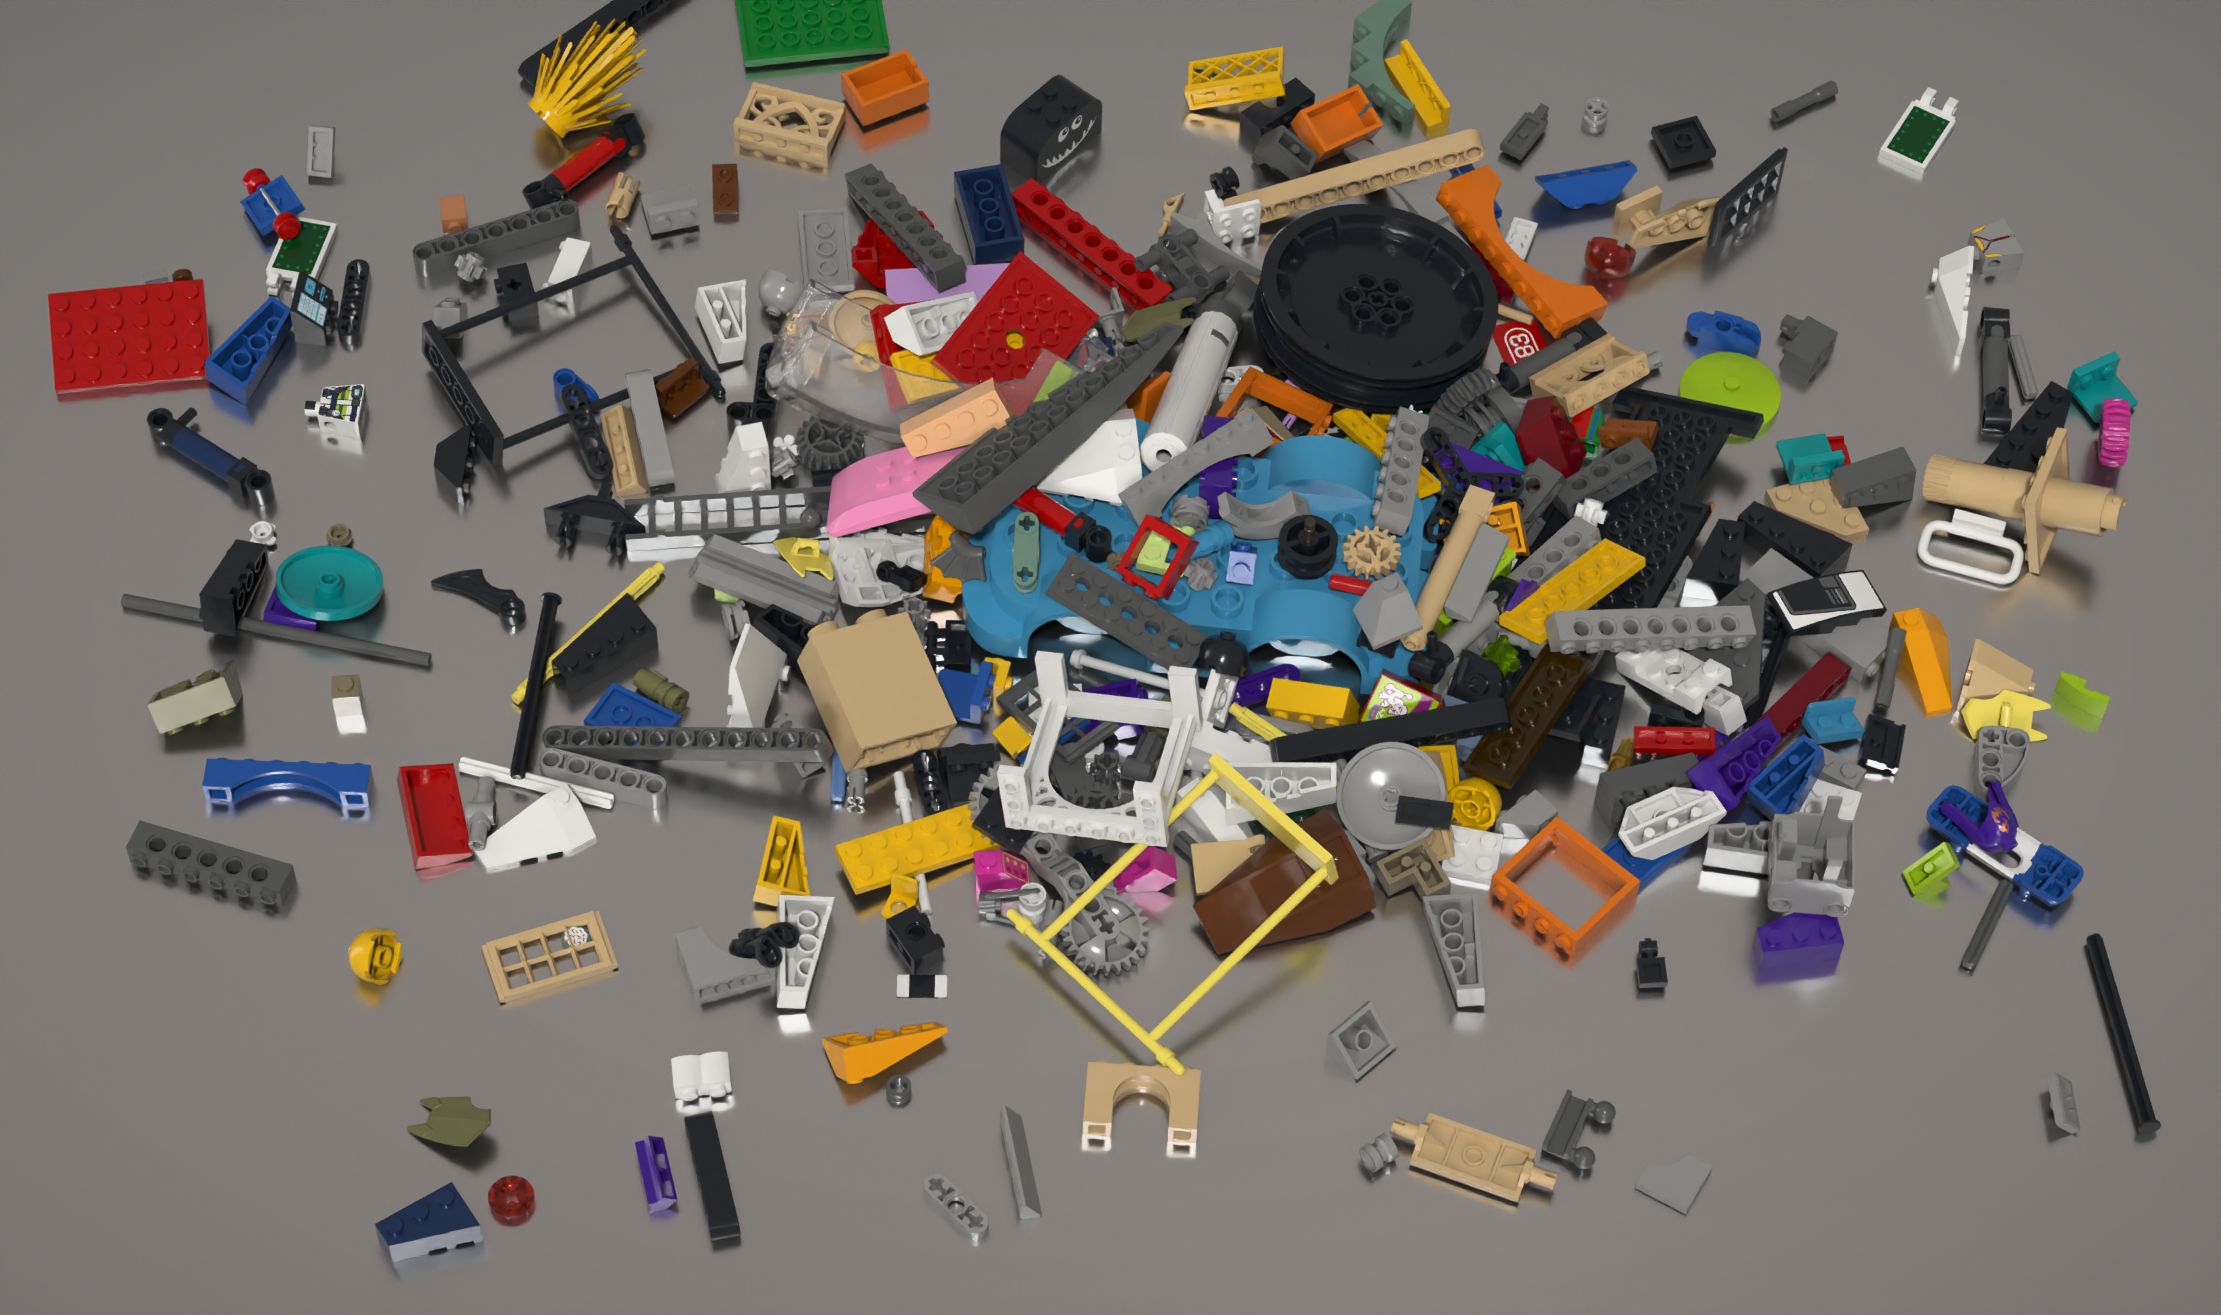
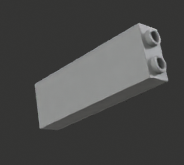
[1739,548,1890,683]

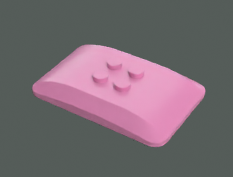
[826,444,971,537]

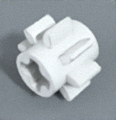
[1574,498,1607,527]

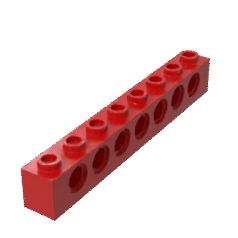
[1011,178,1173,310]

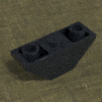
[434,425,477,503]

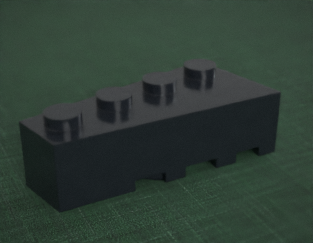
[753,604,818,677]

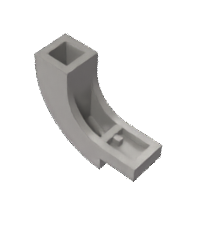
[1217,491,1311,540]

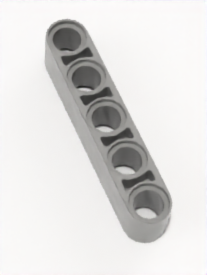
[625,369,675,488]
[539,748,668,809]

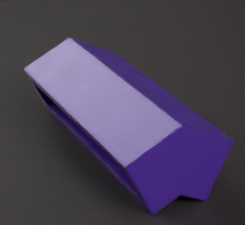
[635,1136,677,1213]

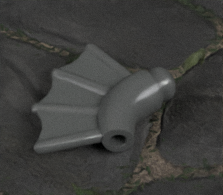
[930,531,986,583]

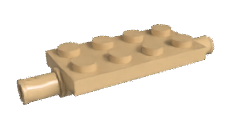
[1390,1112,1559,1203]

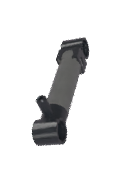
[1980,307,2012,434]
[1495,318,1608,395]

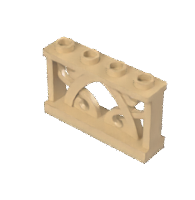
[733,82,846,163]
[1528,333,1650,417]

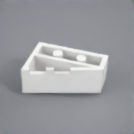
[714,422,771,493]

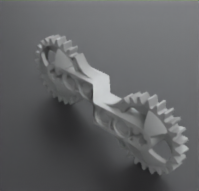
[967,763,1150,976]

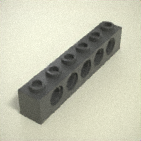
[126,821,296,906]

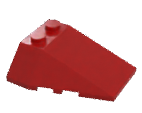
[851,211,943,289]

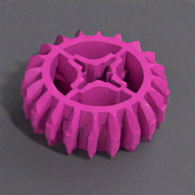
[2098,398,2131,467]

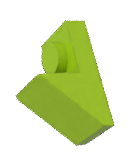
[1902,842,1961,895]

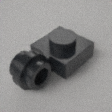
[876,560,928,592]
[1636,938,1668,988]

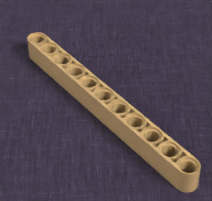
[1223,129,1485,224]

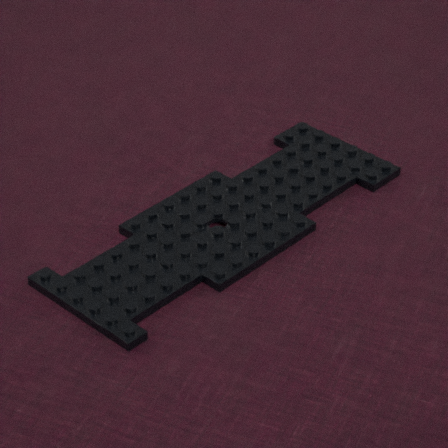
[1486,386,1764,742]

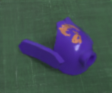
[1940,779,2019,853]

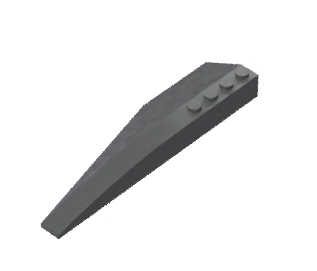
[912,322,1184,534]

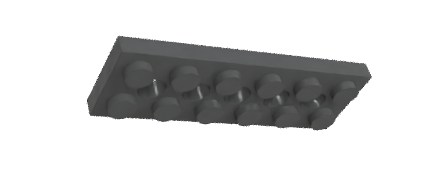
[1045,552,1208,671]

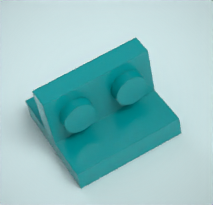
[1470,421,1528,478]

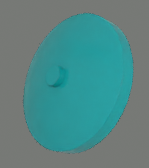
[276,545,383,621]

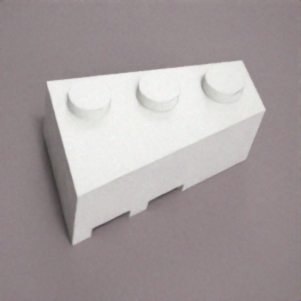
[695,279,746,364]

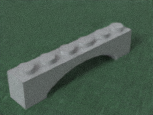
[1118,408,1274,527]

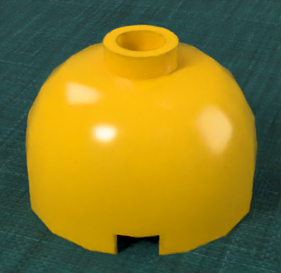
[1448,777,1502,831]
[348,928,402,985]

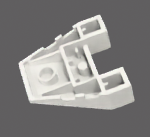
[727,623,791,747]

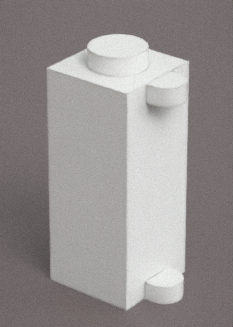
[541,237,593,303]

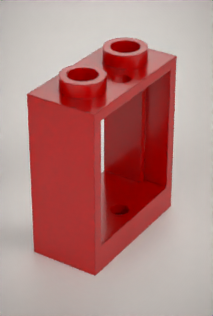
[1116,514,1199,600]

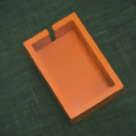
[841,49,929,126]
[1290,84,1383,164]

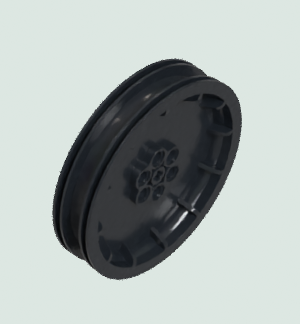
[1253,204,1498,414]

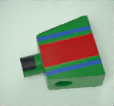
[1567,404,1603,458]

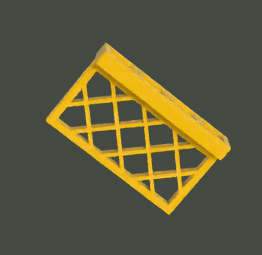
[1184,46,1285,111]

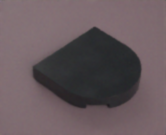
[1447,649,1506,703]

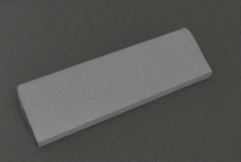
[1444,523,1510,623]
[1000,1106,1042,1220]

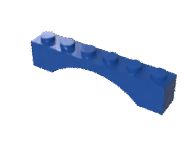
[202,758,373,807]

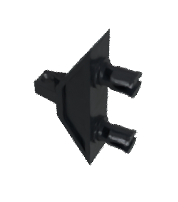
[543,483,646,556]

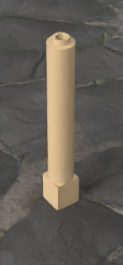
[1400,484,1495,651]

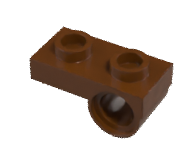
[712,164,739,215]

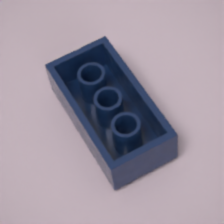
[954,164,1025,265]

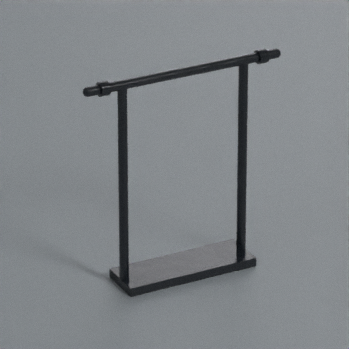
[422,225,726,468]

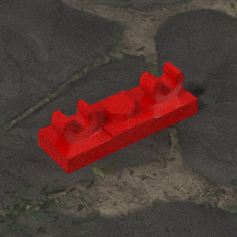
[1634,726,1715,757]

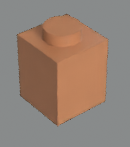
[439,195,468,236]

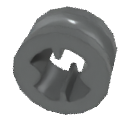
[886,1075,911,1103]

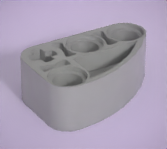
[1974,726,2030,804]

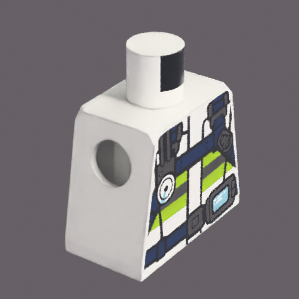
[305,384,368,439]

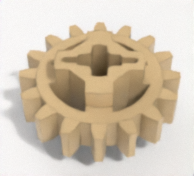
[1343,526,1401,580]

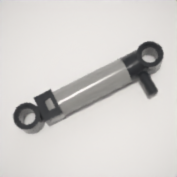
[1408,575,1520,684]

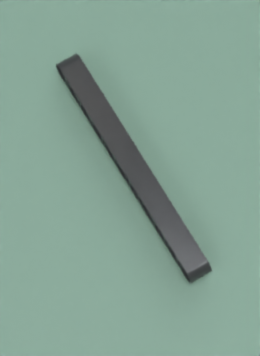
[542,725,833,762]

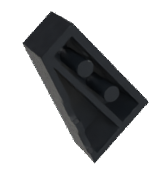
[1578,678,1626,769]

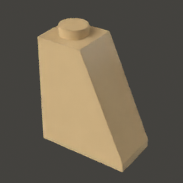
[1956,639,2036,711]

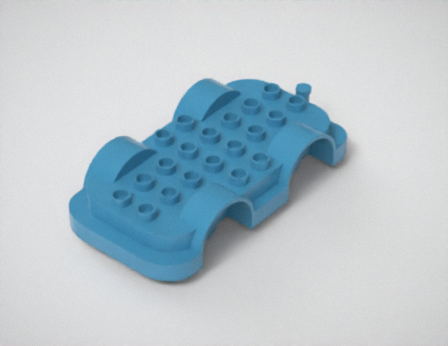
[962,418,1439,695]

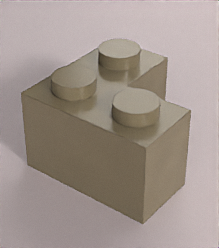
[1375,838,1451,901]

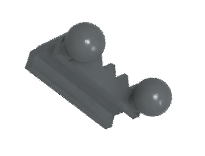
[1541,1089,1616,1169]

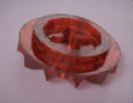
[488,1176,535,1220]

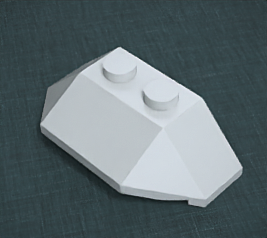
[1618,787,1727,860]

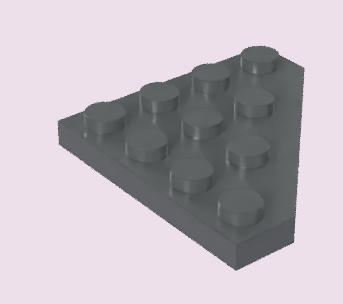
[1679,578,1766,711]

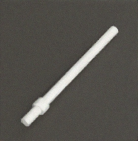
[893,771,932,915]

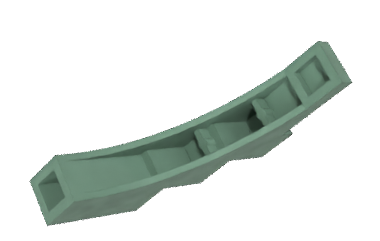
[1348,0,1415,126]

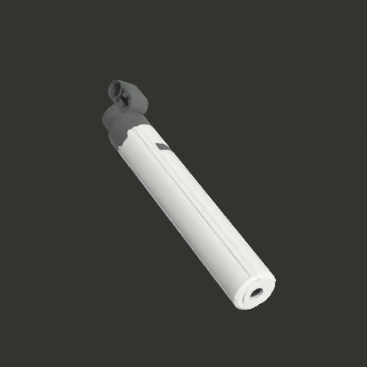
[1140,270,1258,472]

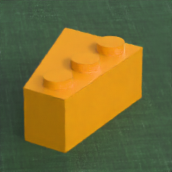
[1439,502,1530,557]
[923,514,969,603]

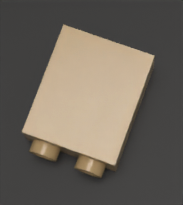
[797,609,957,773]

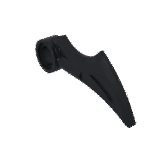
[431,569,526,626]

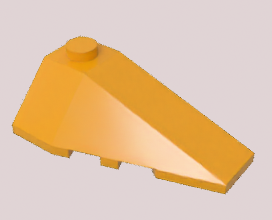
[822,1022,948,1084]

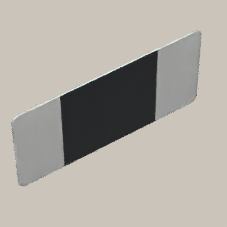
[897,974,947,998]

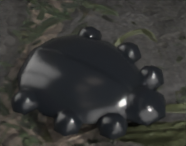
[1073,850,1111,882]

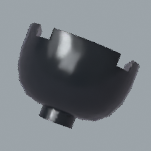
[1194,631,1250,677]

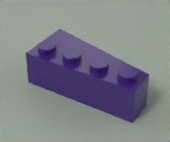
[1199,416,1239,518]
[1686,716,1782,811]

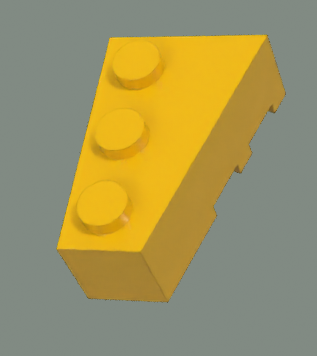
[1266,678,1360,729]
[753,815,811,906]

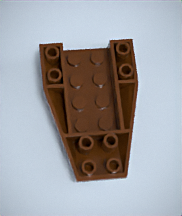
[1193,810,1377,955]

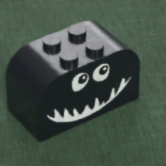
[1000,75,1102,184]

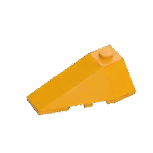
[1888,607,1952,716]

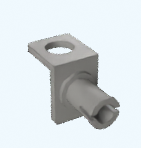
[1090,287,1124,344]

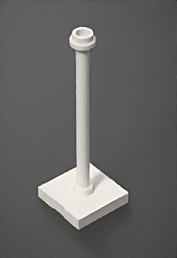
[1070,649,1239,729]

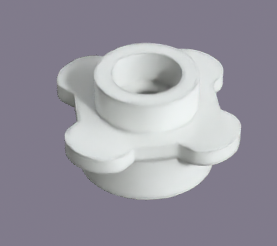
[249,521,276,546]

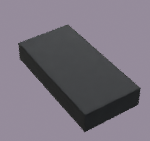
[1395,795,1454,831]

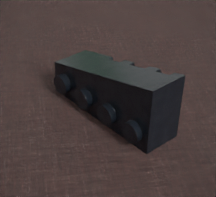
[1737,501,1853,578]
[199,539,269,637]
[551,593,658,697]

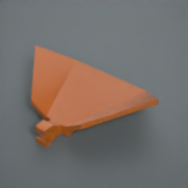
[1126,371,1170,423]

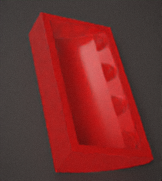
[397,763,472,869]

